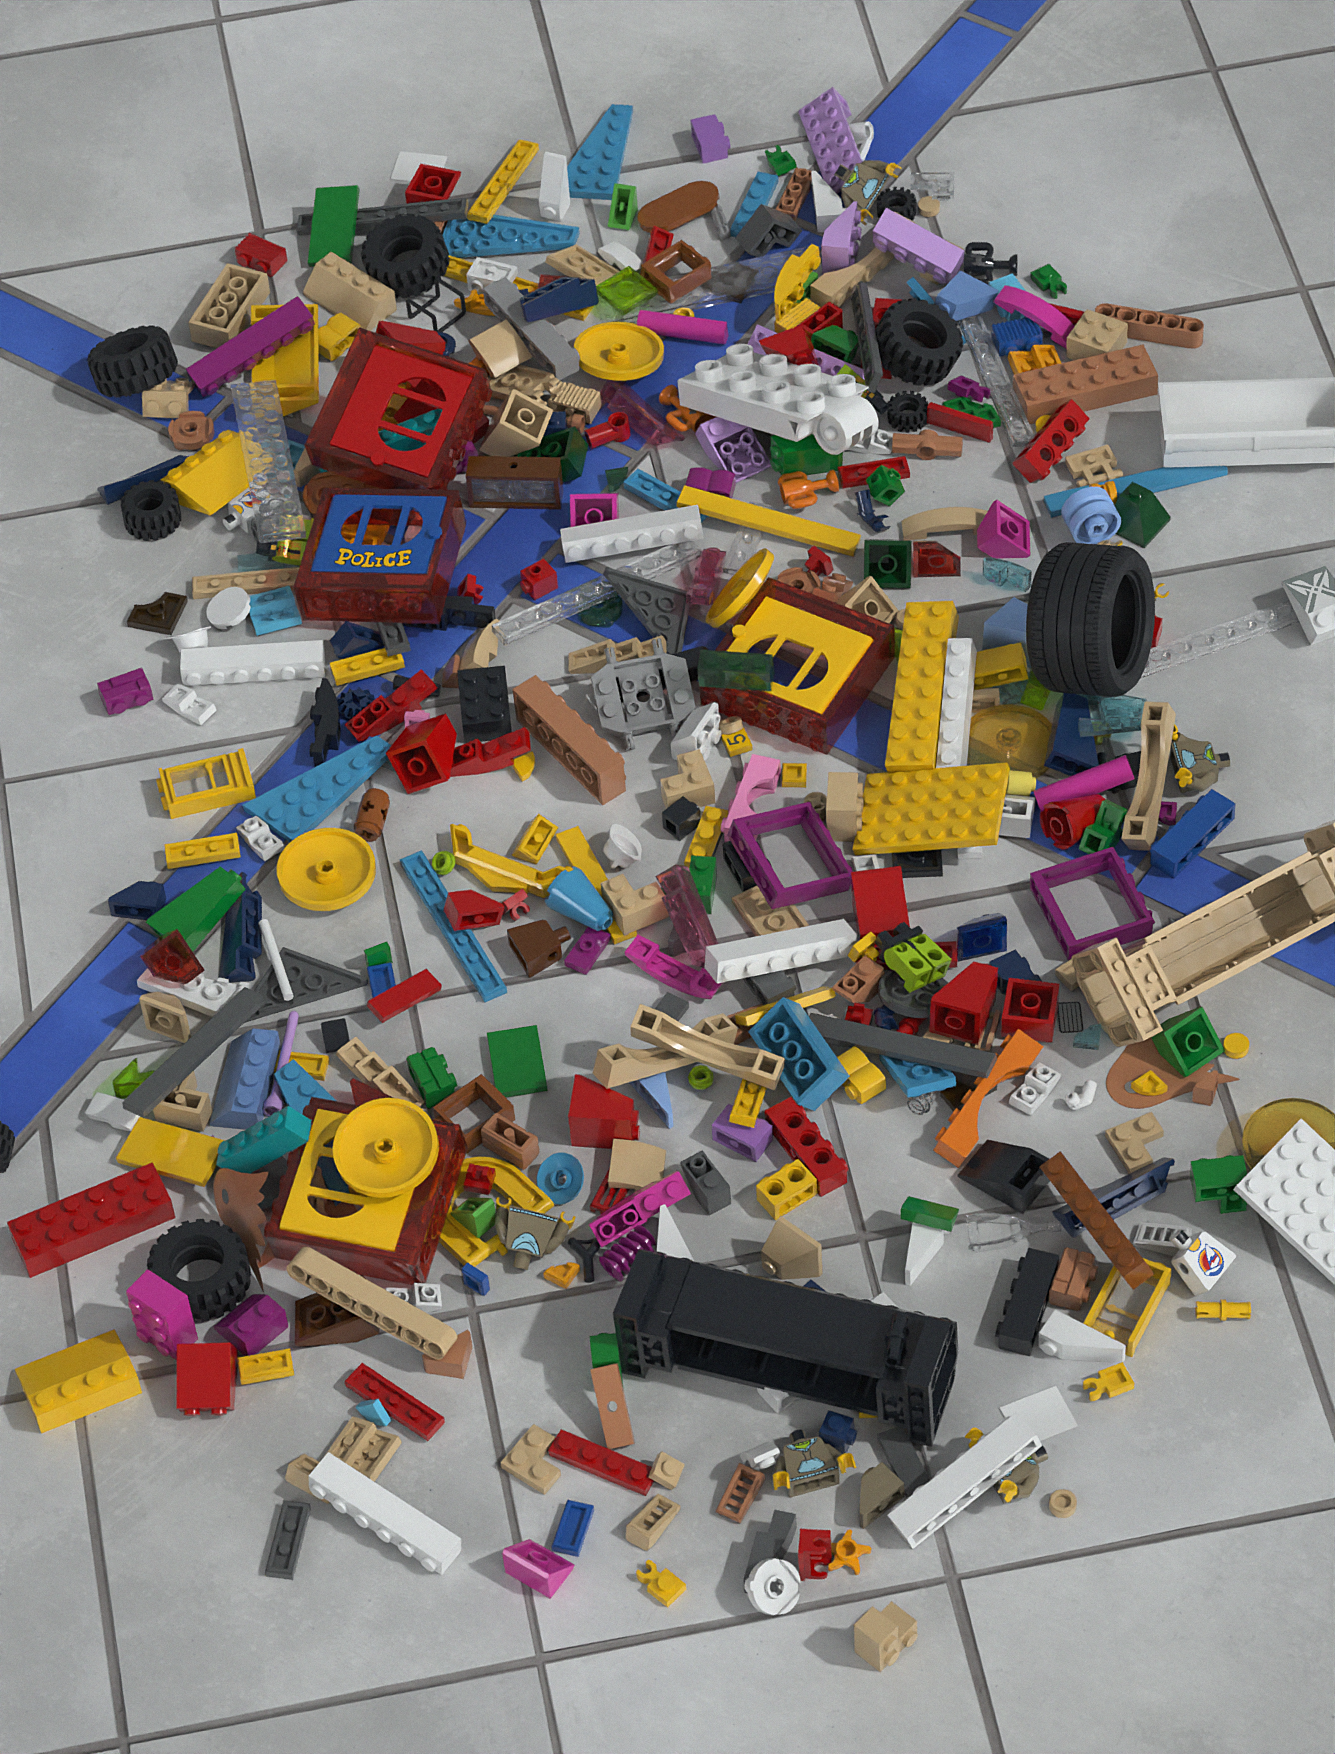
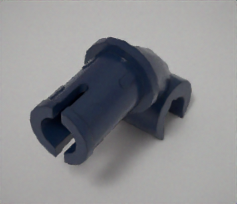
[854,489,891,532]
[874,1004,899,1030]

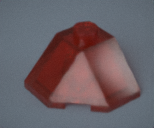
[913,540,961,578]
[140,929,205,984]

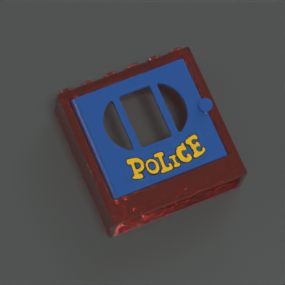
[293,488,466,624]

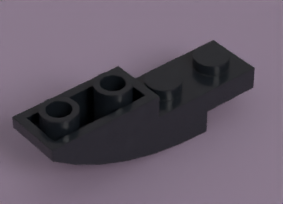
[398,596,496,631]
[309,678,341,767]

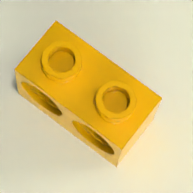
[756,1159,817,1221]

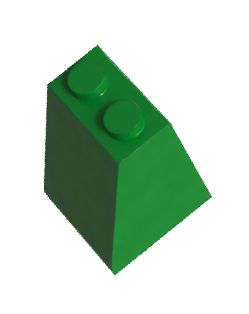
[770,434,843,475]

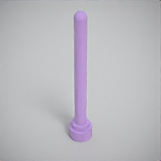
[262,1011,299,1117]

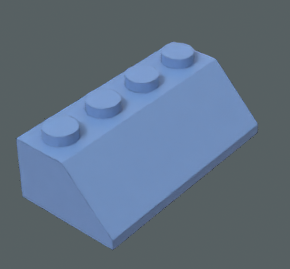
[209,1028,281,1130]

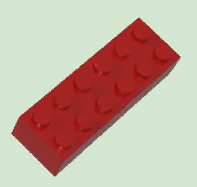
[7,1162,176,1278]

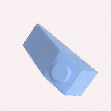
[629,1072,674,1129]

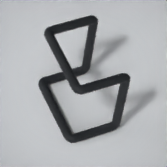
[406,277,466,332]

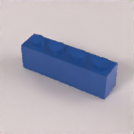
[1150,789,1236,879]

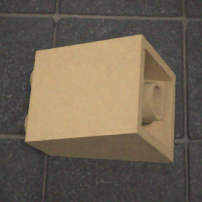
[479,389,553,457]

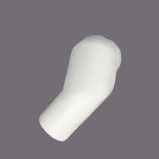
[1065,1080,1097,1110]

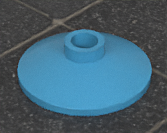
[537,1152,584,1205]

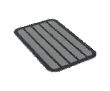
[1057,1001,1084,1033]

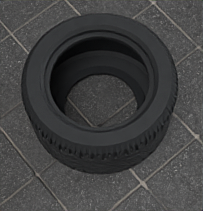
[1026,542,1155,697]

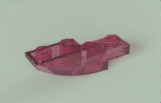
[686,547,727,606]

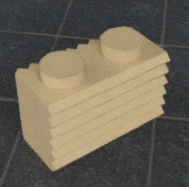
[548,381,601,424]

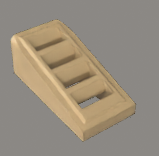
[626,1494,681,1551]

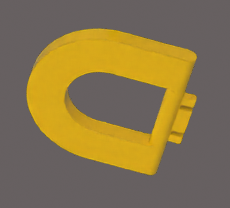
[424,1157,554,1267]

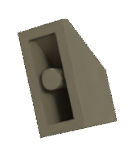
[859,1462,904,1529]

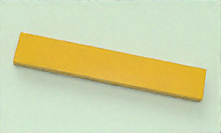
[467,139,539,224]
[556,826,637,945]

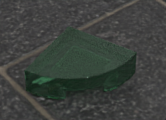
[605,467,629,492]

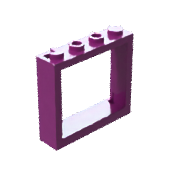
[727,802,853,909]
[1030,847,1155,961]

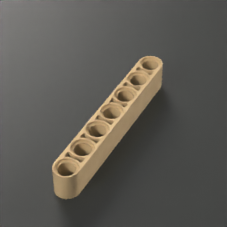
[286,1247,457,1360]

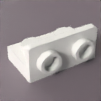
[466,257,518,294]

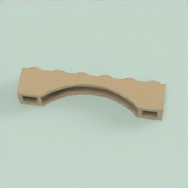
[810,212,915,307]
[1121,702,1176,851]
[630,1004,785,1091]
[593,1013,738,1089]

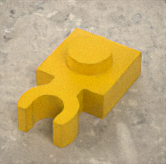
[1083,1362,1134,1401]
[636,1560,686,1608]

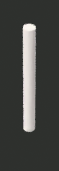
[259,919,294,1001]

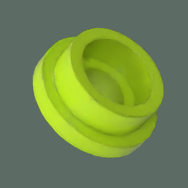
[432,851,455,875]
[688,1065,714,1090]

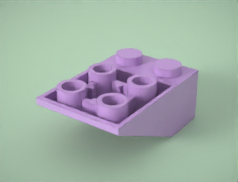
[821,201,862,275]
[695,417,772,483]

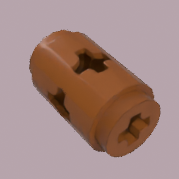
[354,788,390,842]

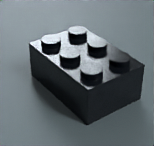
[457,665,512,743]

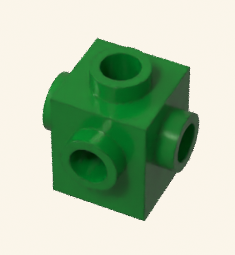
[866,465,905,506]

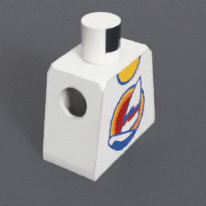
[223,482,279,534]
[1170,1229,1236,1296]

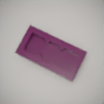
[564,927,611,975]

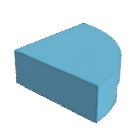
[356,1399,391,1426]

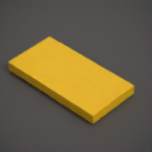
[116,1117,225,1187]

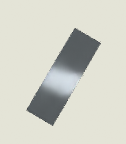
[744,1510,797,1593]

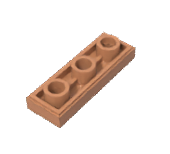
[776,168,812,221]
[590,1363,635,1449]

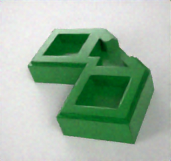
[942,396,1001,428]

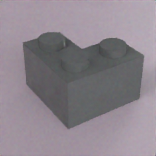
[736,204,802,259]

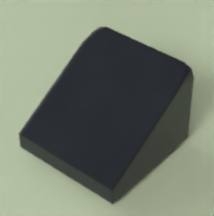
[321,1018,350,1053]

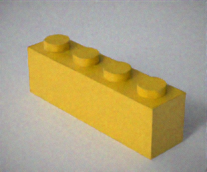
[973,642,1029,690]

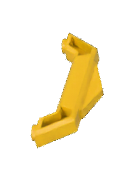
[450,824,574,898]

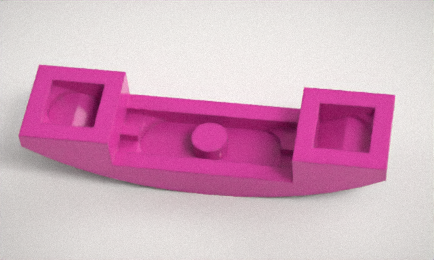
[993,285,1075,349]
[625,935,723,999]

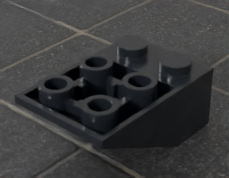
[958,1140,1050,1214]

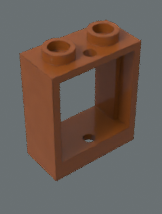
[641,240,711,304]
[433,1074,515,1153]

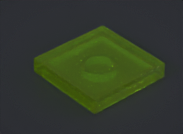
[596,266,658,316]

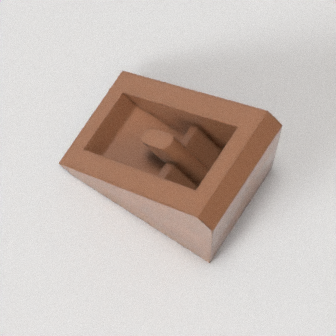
[422,1329,473,1379]

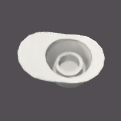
[159,626,211,653]
[603,824,642,869]

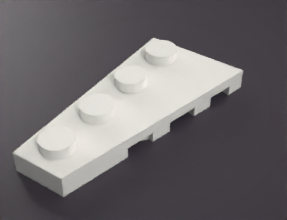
[137,965,250,1017]

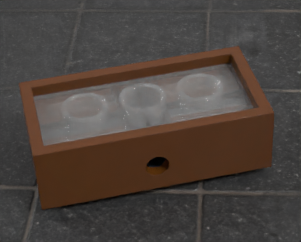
[466,456,564,510]

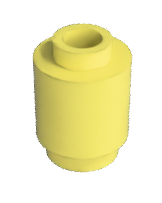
[1006,770,1036,796]

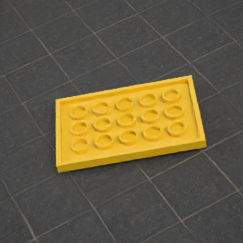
[852,762,1010,856]

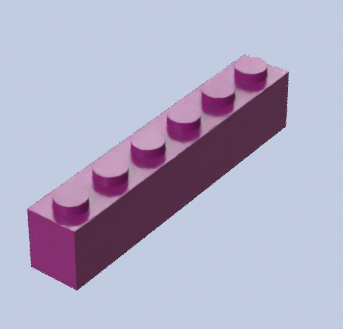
[186,296,315,397]

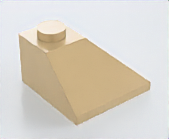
[829,576,899,640]
[139,992,191,1043]
[761,1216,823,1280]

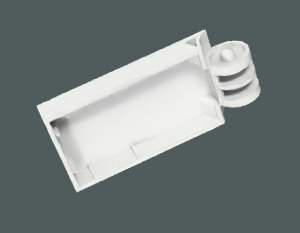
[677,344,879,455]

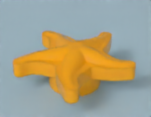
[828,1529,871,1575]

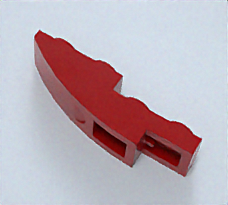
[345,669,437,742]
[450,727,531,777]

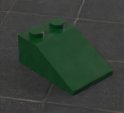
[514,426,588,482]

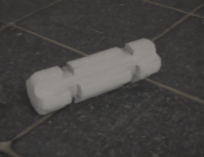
[711,204,731,240]

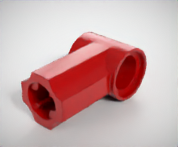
[584,412,631,449]

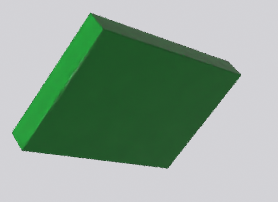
[487,1025,548,1097]

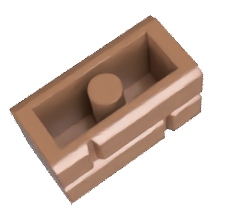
[481,1113,540,1170]
[1049,1247,1099,1311]

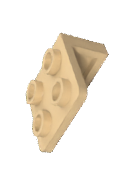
[142,378,195,418]

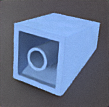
[982,597,1031,668]

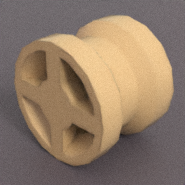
[804,792,827,822]

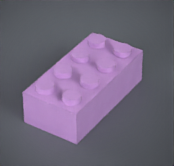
[873,208,964,284]

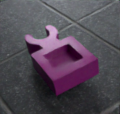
[947,375,991,402]

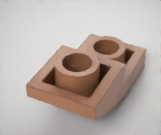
[812,573,853,602]

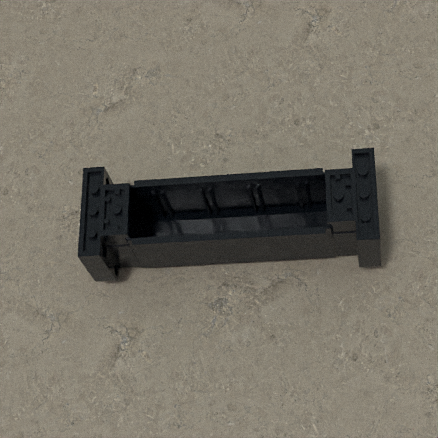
[613,1249,958,1447]

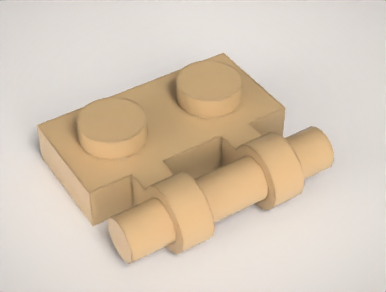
[1065,445,1123,488]

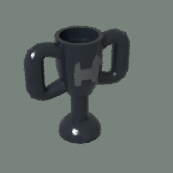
[964,242,1018,285]

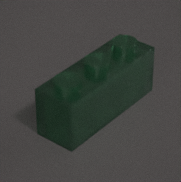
[697,650,775,691]

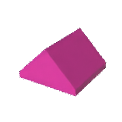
[502,1539,575,1599]

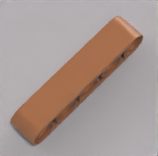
[1095,303,1204,349]

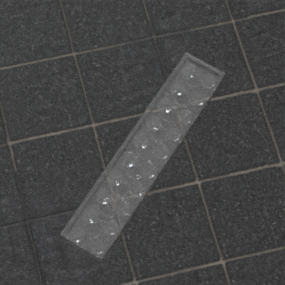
[595,247,817,323]
[231,380,306,543]

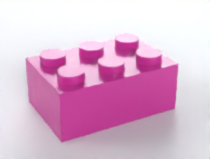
[126,1269,198,1360]

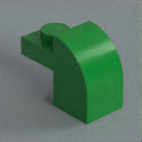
[1079,799,1128,854]

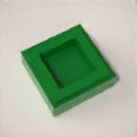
[364,942,393,967]

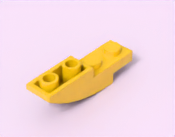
[774,244,821,321]

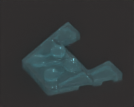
[1077,694,1147,737]

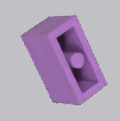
[690,114,731,164]
[712,1103,773,1162]

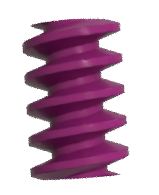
[599,1225,656,1282]

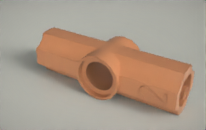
[892,429,963,460]

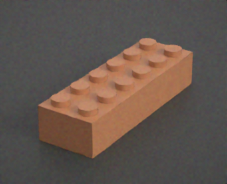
[1013,344,1158,425]
[513,675,626,805]

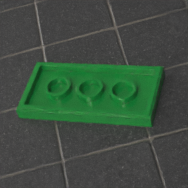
[308,185,360,267]

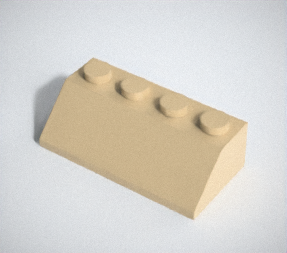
[303,252,397,334]

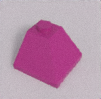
[977,499,1030,559]

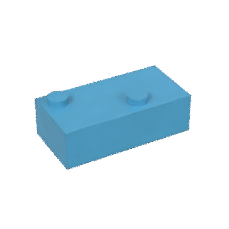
[748,997,850,1111]

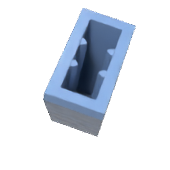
[934,270,999,321]

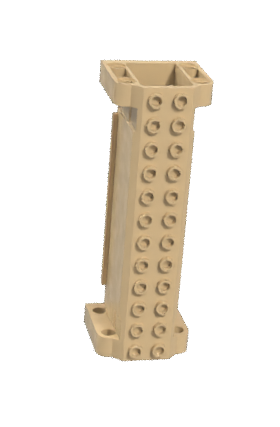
[1072,820,1335,1047]

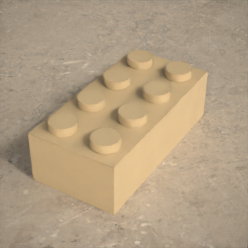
[188,263,270,348]

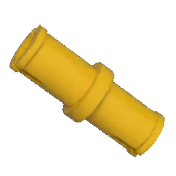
[1195,1299,1251,1321]

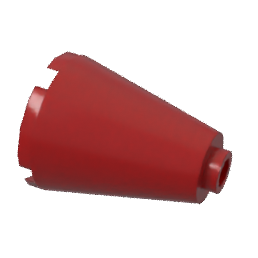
[1039,794,1106,850]

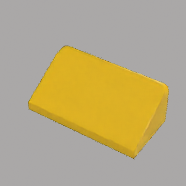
[511,814,558,864]

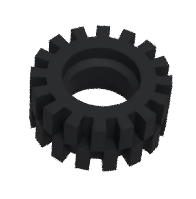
[877,187,916,220]
[887,390,928,433]

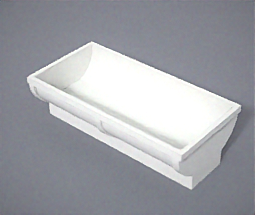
[1158,377,1335,468]

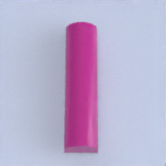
[637,310,728,344]
[1034,755,1135,812]

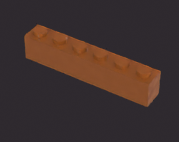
[1040,1151,1154,1290]

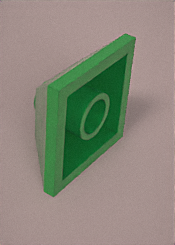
[1151,1006,1225,1077]

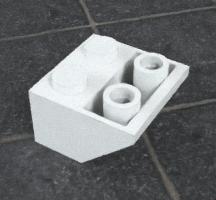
[671,702,722,761]
[999,794,1036,838]

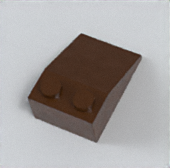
[295,1275,380,1347]

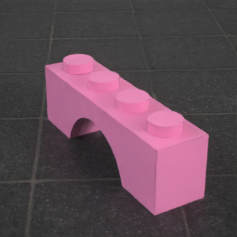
[721,754,781,843]

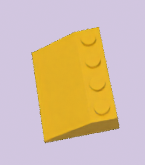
[161,430,278,516]
[15,1329,142,1434]

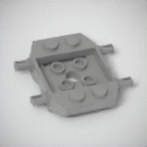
[591,638,696,751]

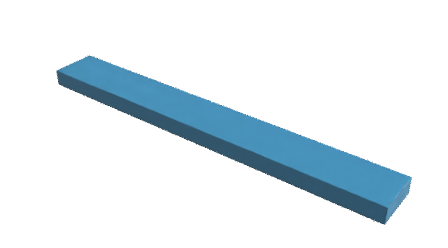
[1044,466,1228,518]
[400,850,507,1002]

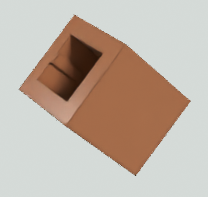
[832,956,885,1003]

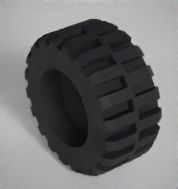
[361,213,449,299]
[875,298,963,386]
[87,325,178,398]
[147,1219,251,1322]

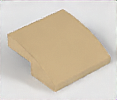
[468,320,532,379]
[608,1139,666,1192]
[323,1416,402,1482]

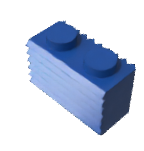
[991,317,1043,357]

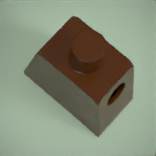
[507,920,571,978]

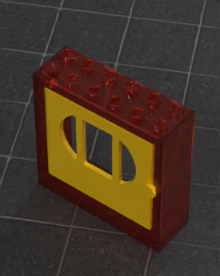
[698,577,895,755]
[264,1097,468,1285]

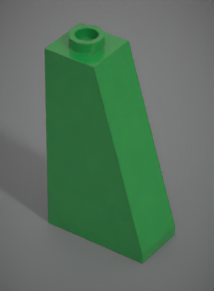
[146,867,245,957]

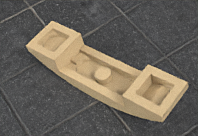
[902,507,987,540]

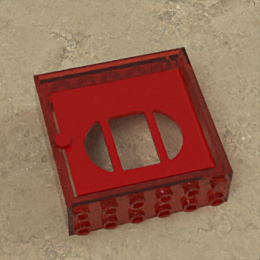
[304,327,493,496]

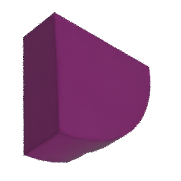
[1158,801,1177,826]

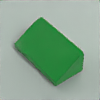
[900,1196,959,1232]

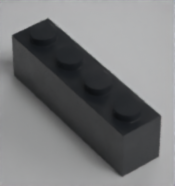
[995,1247,1059,1356]

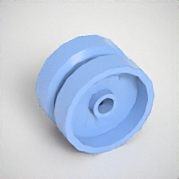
[1061,487,1121,544]

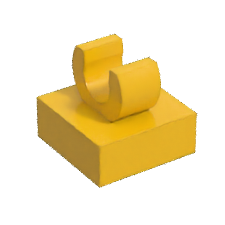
[848,932,880,963]

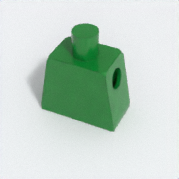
[811,325,859,364]

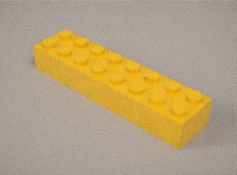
[885,601,959,773]

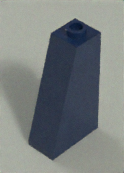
[1044,693,1098,776]

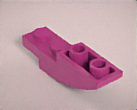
[588,1170,691,1247]

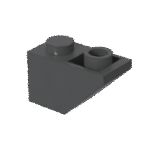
[680,1150,731,1216]

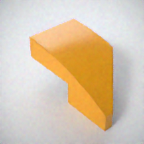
[454,289,495,316]

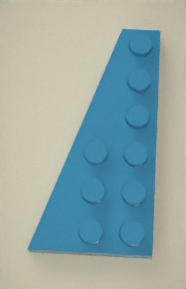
[567,104,633,200]
[442,215,580,258]
[242,735,392,842]
[274,1059,350,1206]

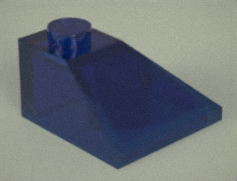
[957,913,1007,962]

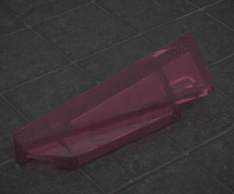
[600,380,685,446]
[655,864,719,968]

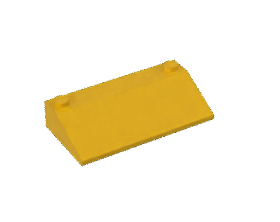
[250,304,319,420]

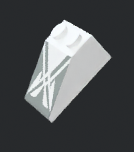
[1282,566,1335,645]

